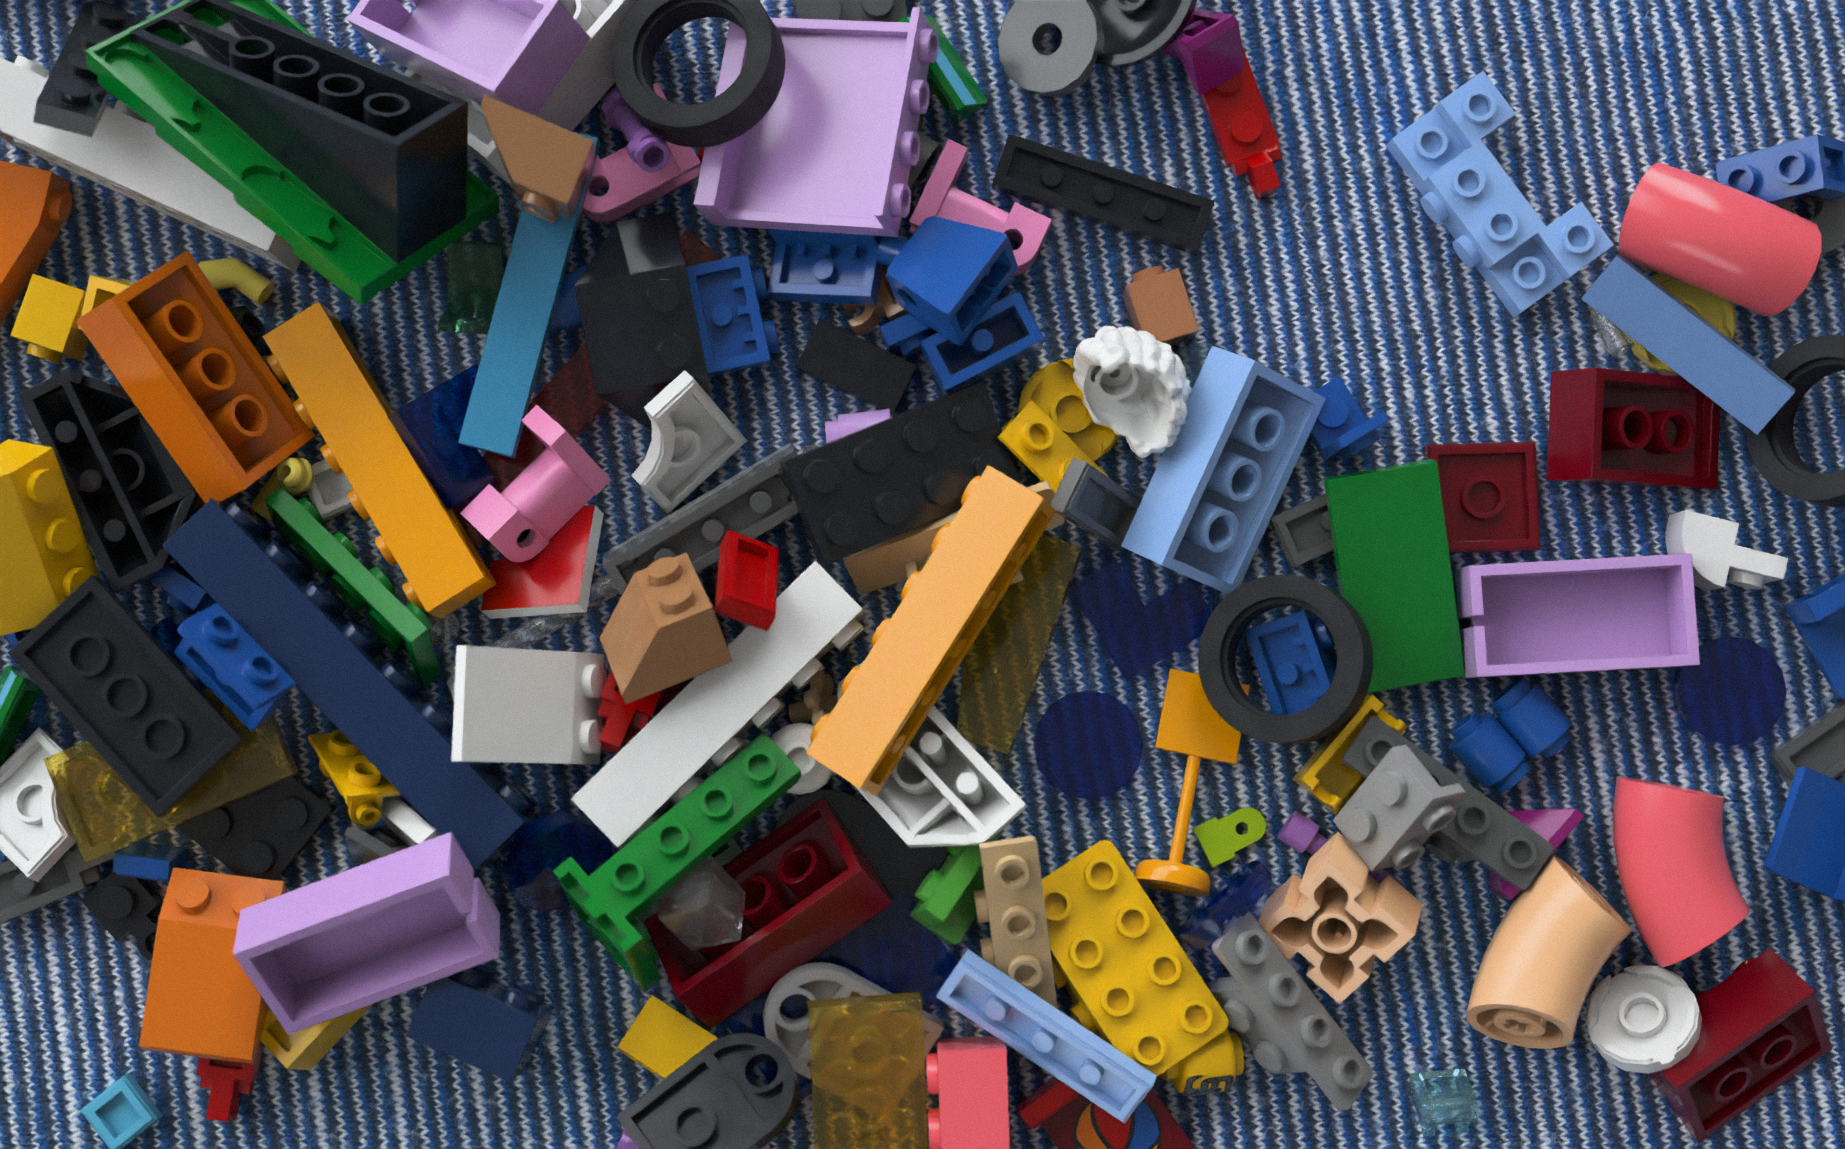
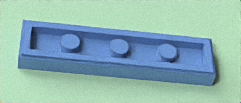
[1581,253,1795,435]

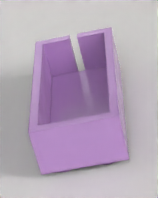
[347,0,590,116]
[1455,553,1700,679]
[233,832,500,1035]

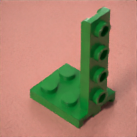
[553,732,801,993]

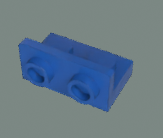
[686,254,780,377]
[1244,609,1337,715]

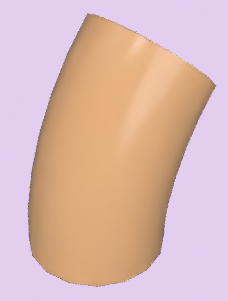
[1466,855,1632,1049]

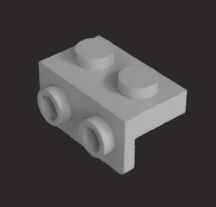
[1332,745,1466,871]

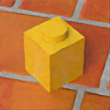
[10,274,88,364]

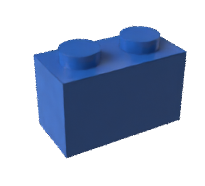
[921,290,1045,395]

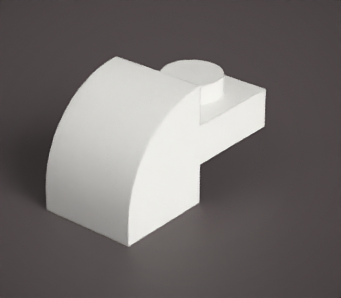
[1665,510,1788,591]

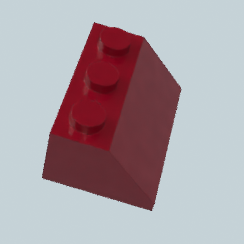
[1649,948,1832,1143]

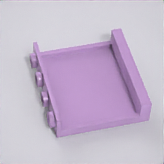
[694,7,939,237]

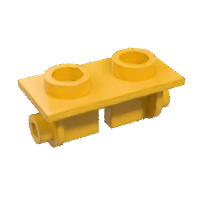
[997,400,1109,494]
[308,729,401,826]

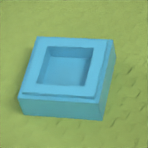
[80,1073,163,1149]

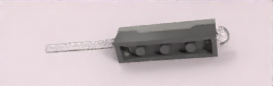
[450,443,818,680]

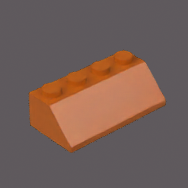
[75,250,316,504]

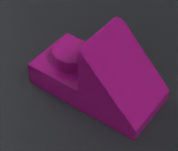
[1162,9,1244,95]

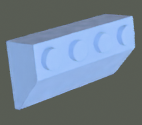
[1121,346,1326,594]

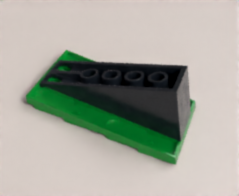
[85,0,499,305]

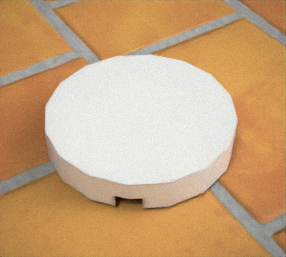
[1585,964,1702,1074]

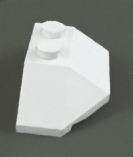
[837,661,1027,848]

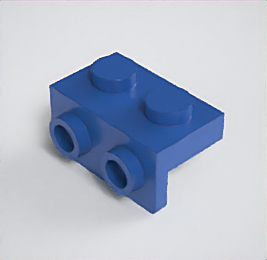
[767,229,883,305]
[173,603,296,732]

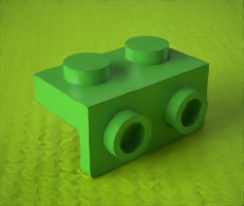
[909,829,1004,945]

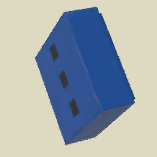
[113,840,187,882]

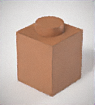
[1122,265,1199,346]

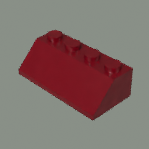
[645,796,893,1029]

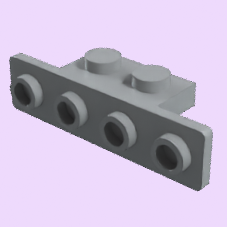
[1210,910,1373,1110]

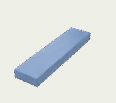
[936,949,1157,1123]

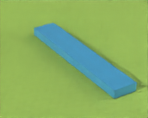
[458,131,600,459]

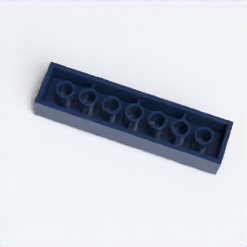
[162,498,541,870]

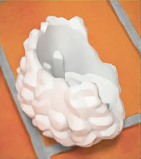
[1072,326,1192,458]

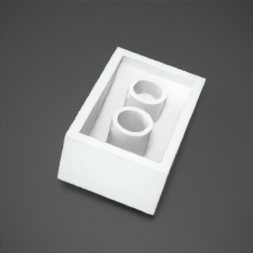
[452,645,607,764]

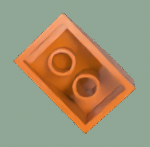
[139,867,288,1064]

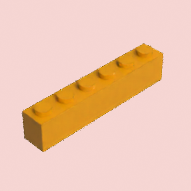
[263,301,497,619]
[806,465,1057,796]

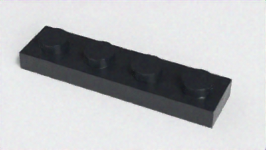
[33,1,141,137]
[991,133,1215,256]

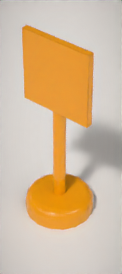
[1134,668,1250,897]

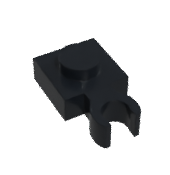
[81,872,163,961]

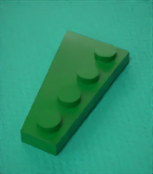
[264,486,441,688]

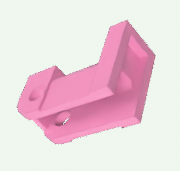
[582,82,701,224]
[909,139,1052,277]
[460,405,611,562]

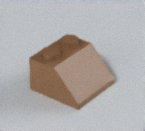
[481,95,595,223]
[600,552,732,704]

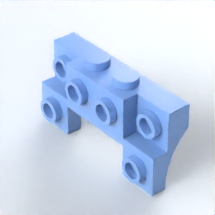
[1386,71,1614,318]

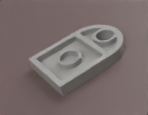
[763,962,944,1120]

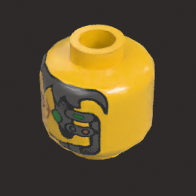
[1161,1028,1244,1096]

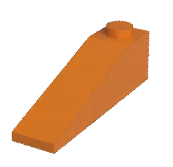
[0,160,72,326]

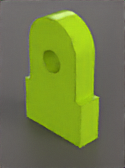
[1192,807,1266,868]

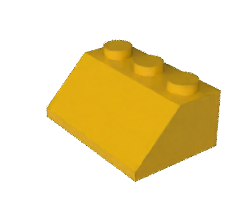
[0,439,99,636]

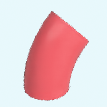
[1619,162,1822,317]
[1613,776,1750,967]

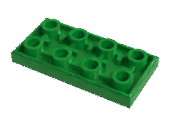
[1324,459,1465,693]

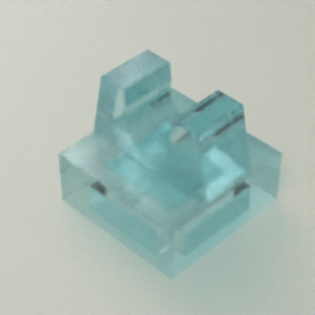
[1409,1068,1478,1137]

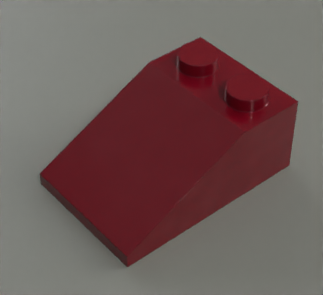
[1547,367,1720,490]

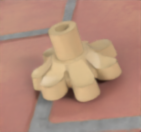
[788,670,838,727]

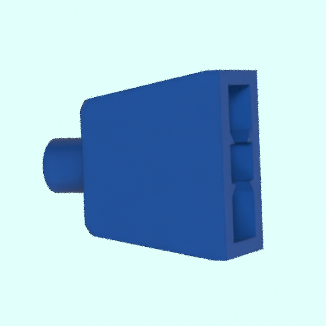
[876,216,1018,346]

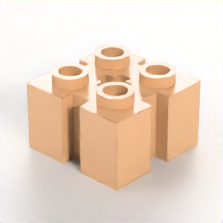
[1258,832,1423,1004]

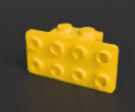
[1042,840,1229,1076]

